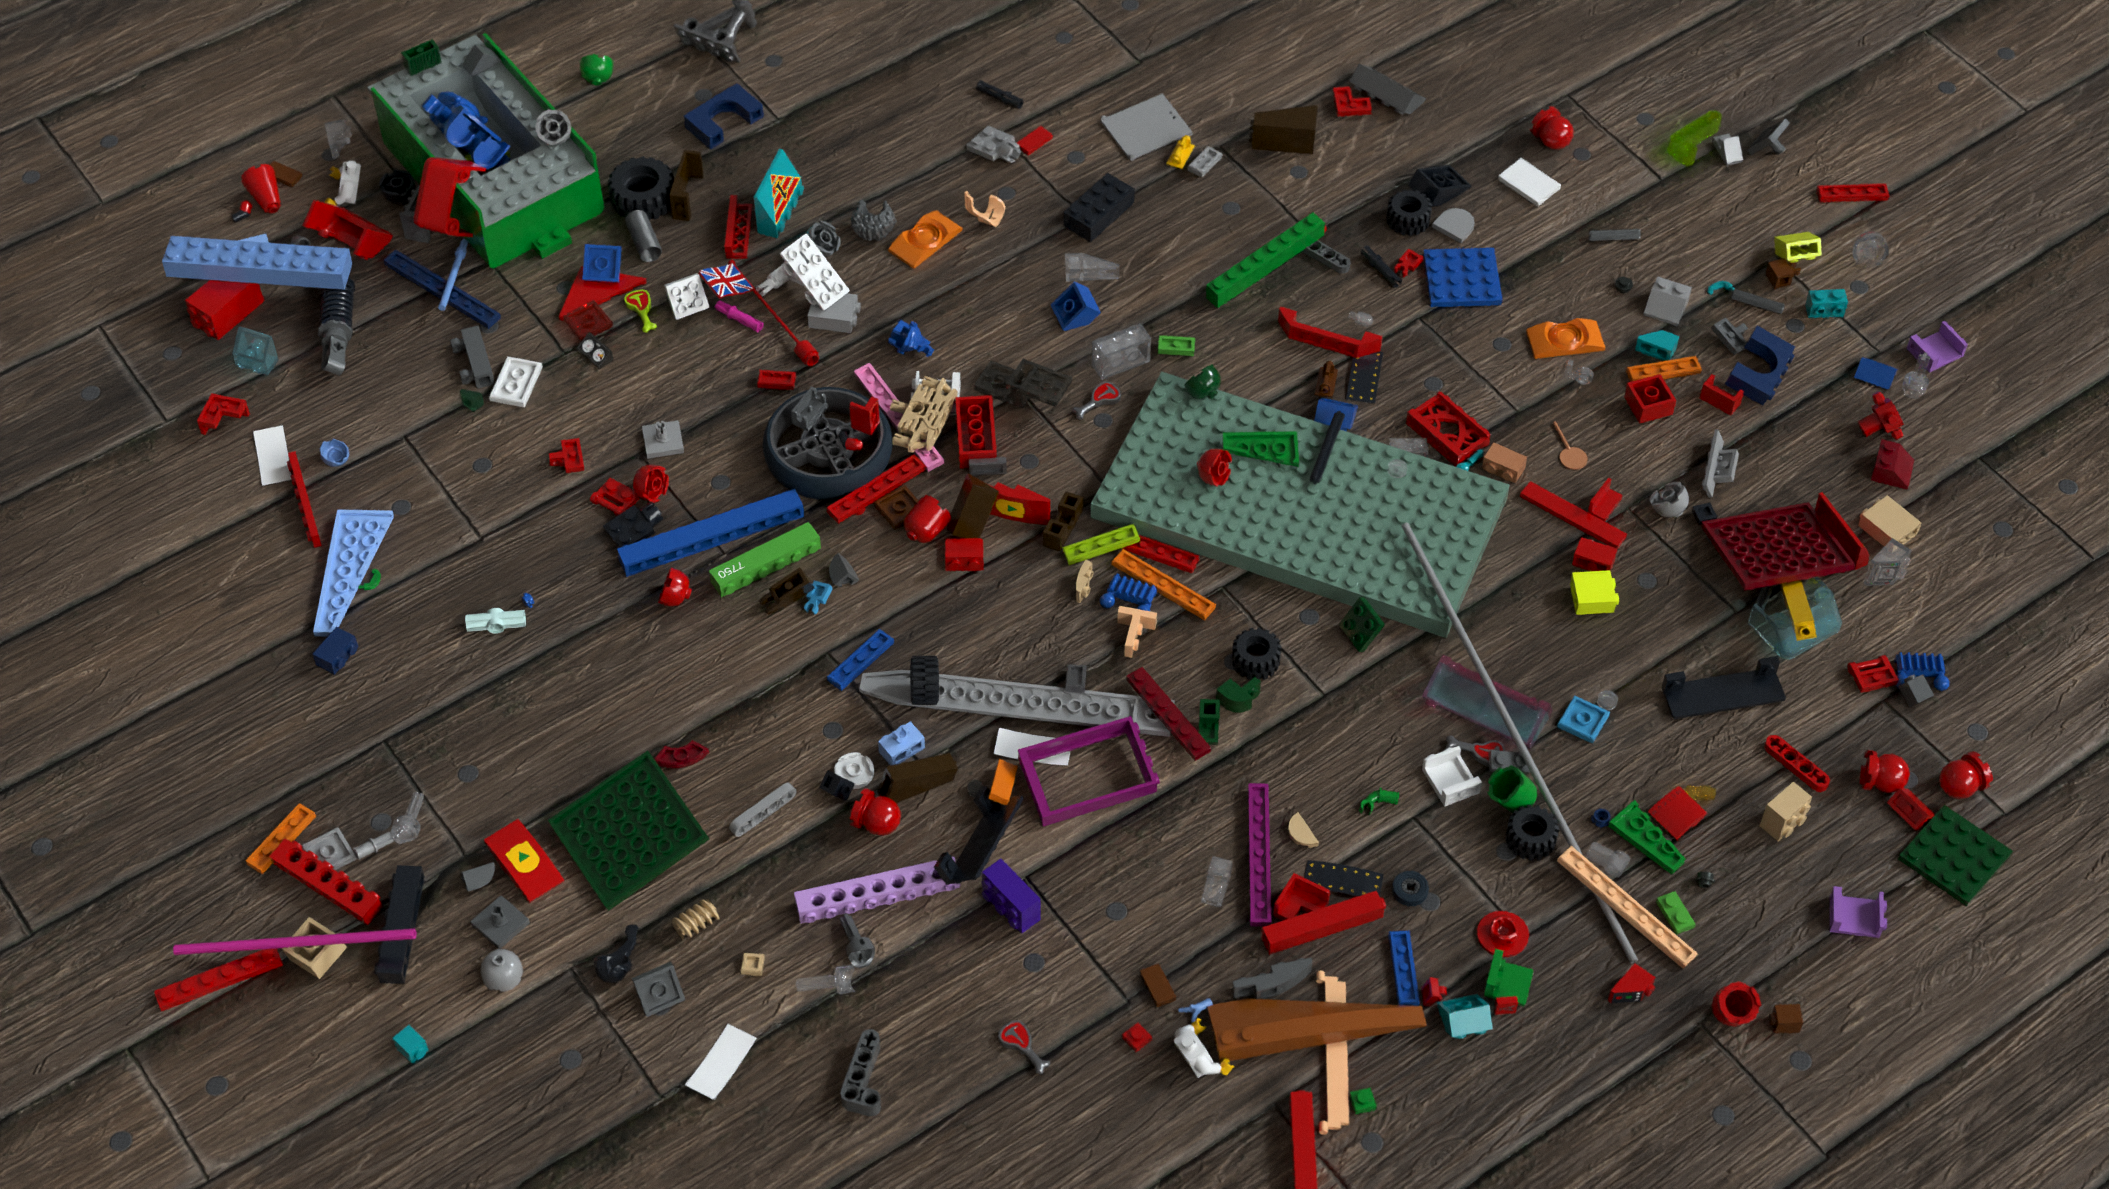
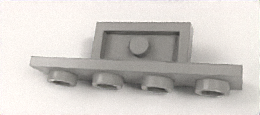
[1702,429,1739,498]

